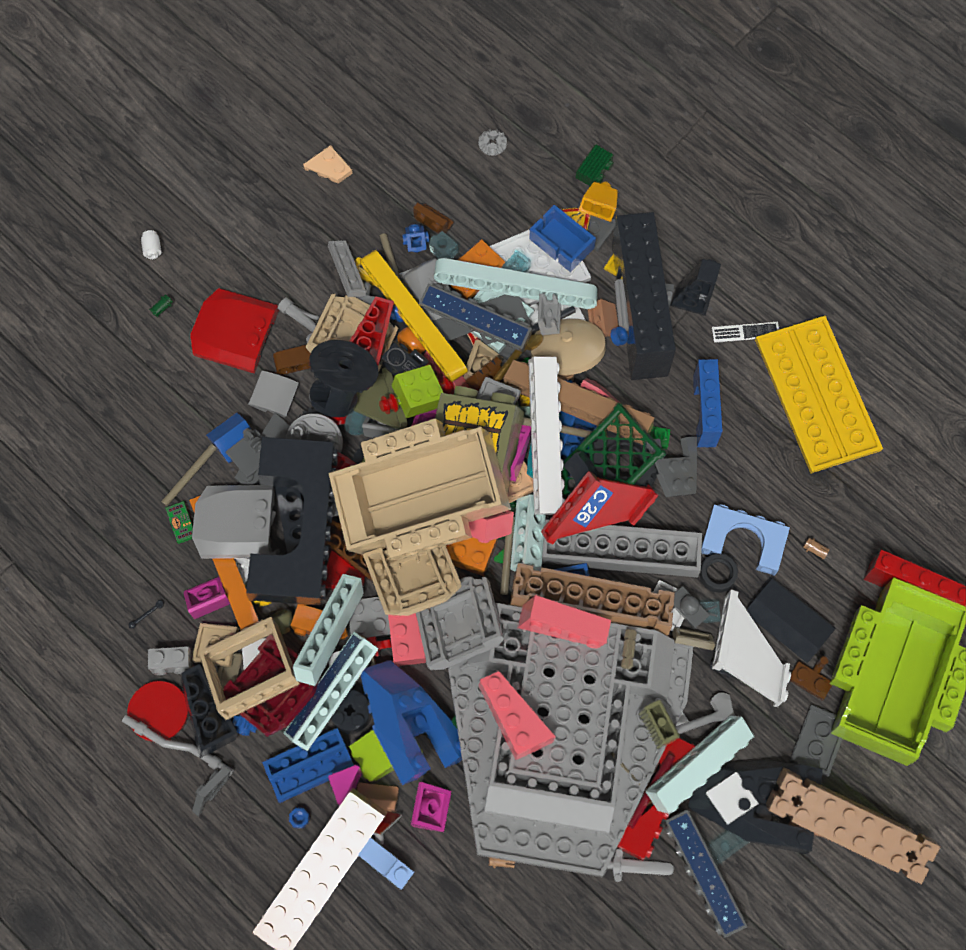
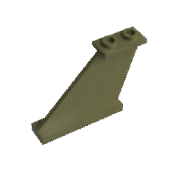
[354,368,408,430]

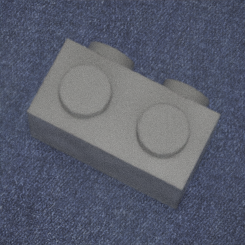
[148,647,193,675]

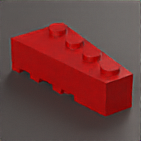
[349,297,394,366]

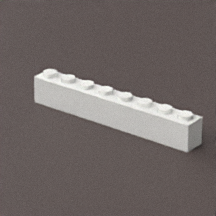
[528,357,564,515]

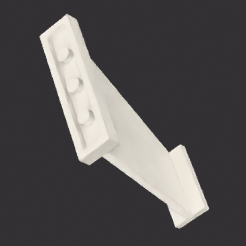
[712,590,791,707]

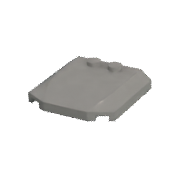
[192,485,275,559]
[416,577,504,670]

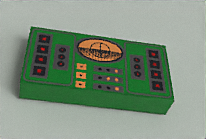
[166,501,193,544]

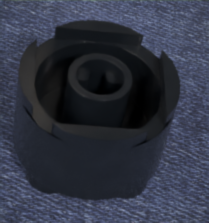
[331,690,372,734]

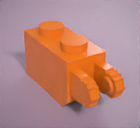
[290,604,348,640]

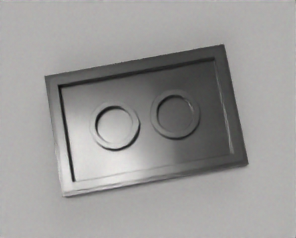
[789,705,842,777]

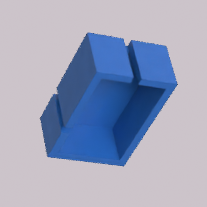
[529,205,596,273]

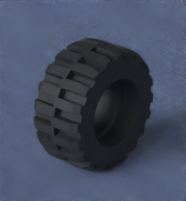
[587,429,659,487]

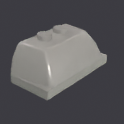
[399,258,451,321]

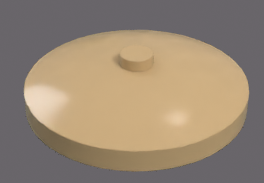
[531,319,606,375]

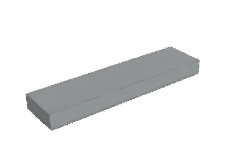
[328,240,367,297]

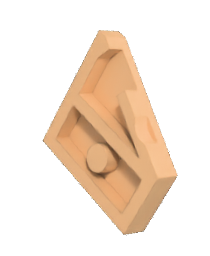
[303,146,353,183]

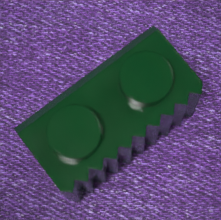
[575,144,614,186]

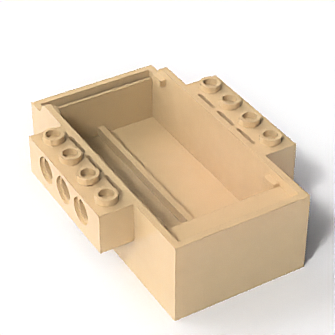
[329,418,511,560]

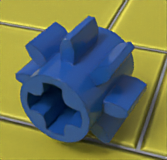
[232,715,256,736]

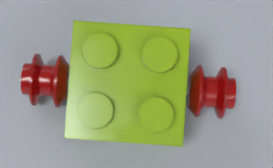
[379,365,453,418]

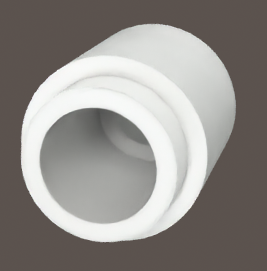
[141,230,162,259]

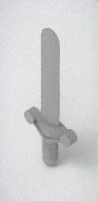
[607,849,674,882]

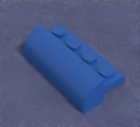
[262,728,354,803]

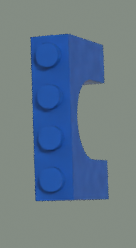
[693,359,722,447]

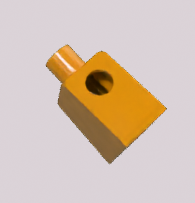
[579,182,618,222]

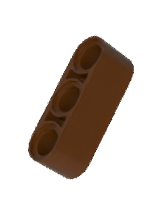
[273,345,311,375]

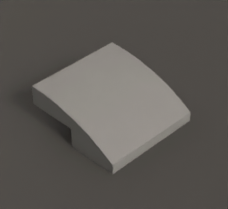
[248,371,299,418]

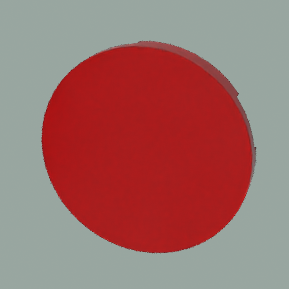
[127,681,189,742]

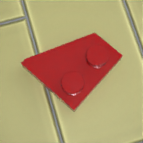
[323,551,365,591]

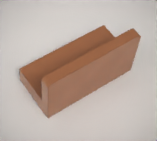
[588,299,619,337]
[357,783,399,812]

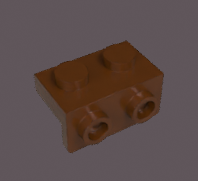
[413,203,453,236]

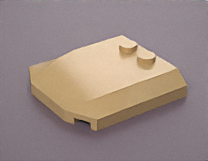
[306,294,398,372]
[363,546,462,616]

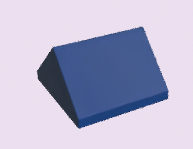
[206,413,251,463]

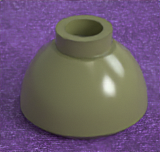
[268,609,293,635]

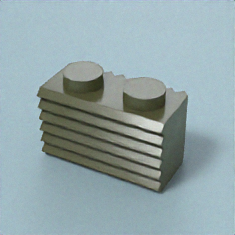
[638,699,680,749]

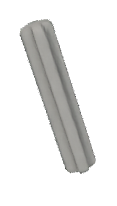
[615,279,629,331]

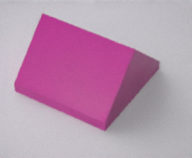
[183,577,230,619]
[328,765,362,806]
[411,782,451,832]

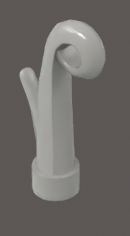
[278,297,319,343]

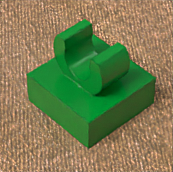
[650,427,671,450]

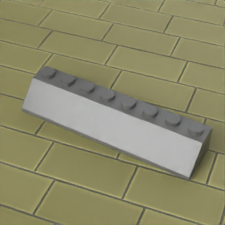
[542,520,702,577]

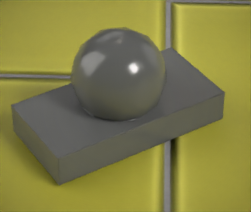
[673,586,710,630]

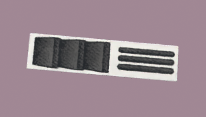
[712,322,779,342]

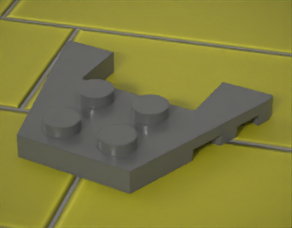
[646,436,697,497]

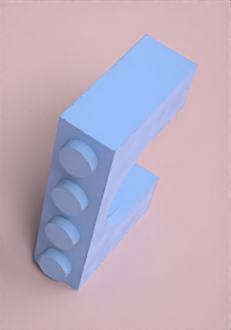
[701,505,790,576]

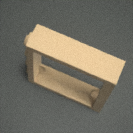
[199,617,300,720]

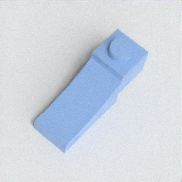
[358,838,414,889]

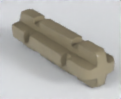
[621,629,637,669]

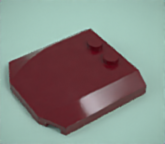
[222,634,320,737]

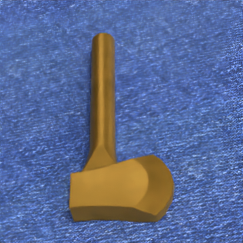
[493,334,543,382]

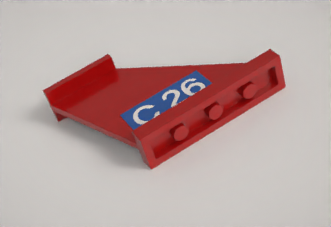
[541,471,658,545]

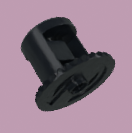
[309,340,378,417]

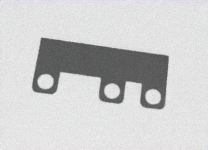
[432,294,532,344]

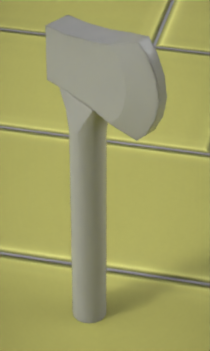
[675,693,735,734]

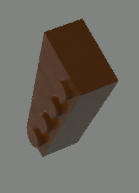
[326,520,387,584]

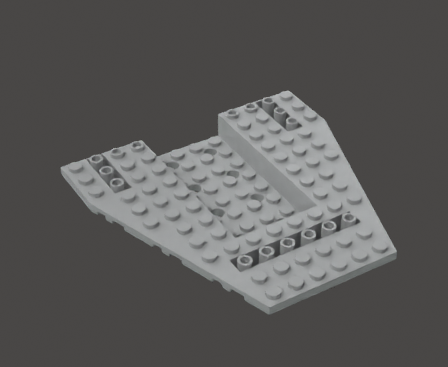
[448,603,693,877]

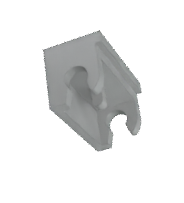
[538,293,561,335]

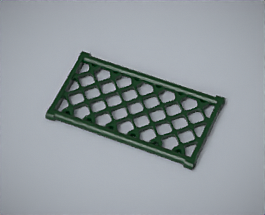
[561,402,666,501]

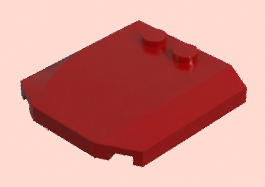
[190,288,279,374]

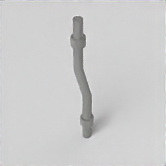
[122,715,234,777]

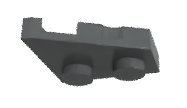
[192,766,231,816]

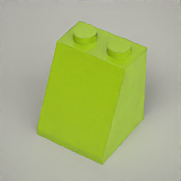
[349,730,423,782]

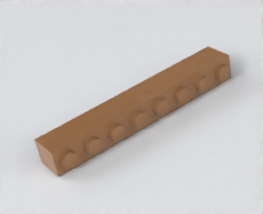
[504,360,654,445]

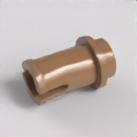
[803,538,830,560]
[489,857,515,868]

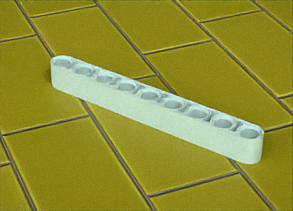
[434,258,597,309]

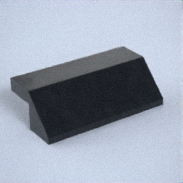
[747,578,836,663]

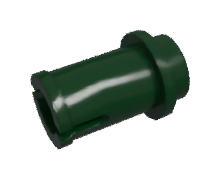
[149,294,173,318]

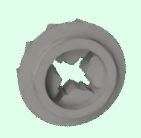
[479,129,507,155]

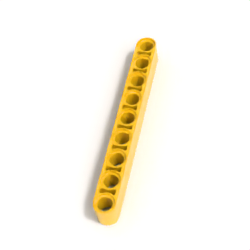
[360,250,468,382]

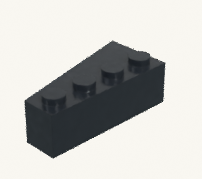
[670,259,721,316]
[181,664,238,758]

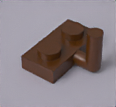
[790,657,832,701]

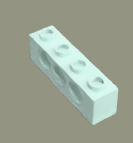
[510,494,546,571]

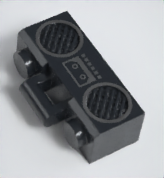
[379,342,439,380]

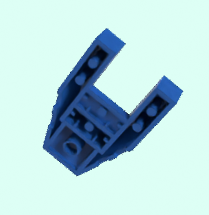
[361,660,462,785]

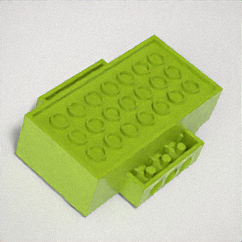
[830,577,966,766]

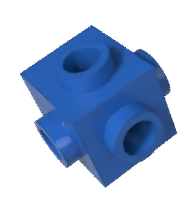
[402,224,429,252]

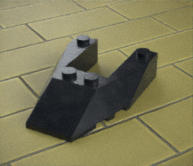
[688,760,823,854]

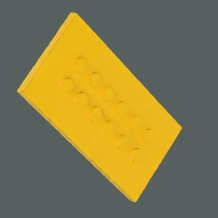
[755,316,883,474]

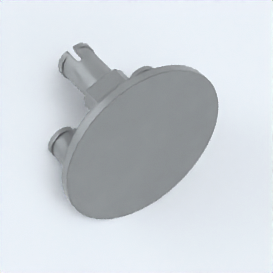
[286,413,343,453]

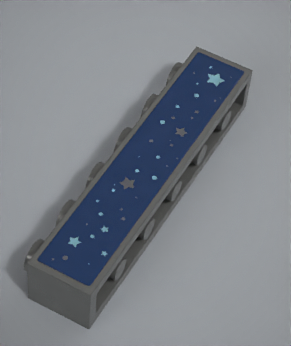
[419,283,532,352]
[665,810,748,938]

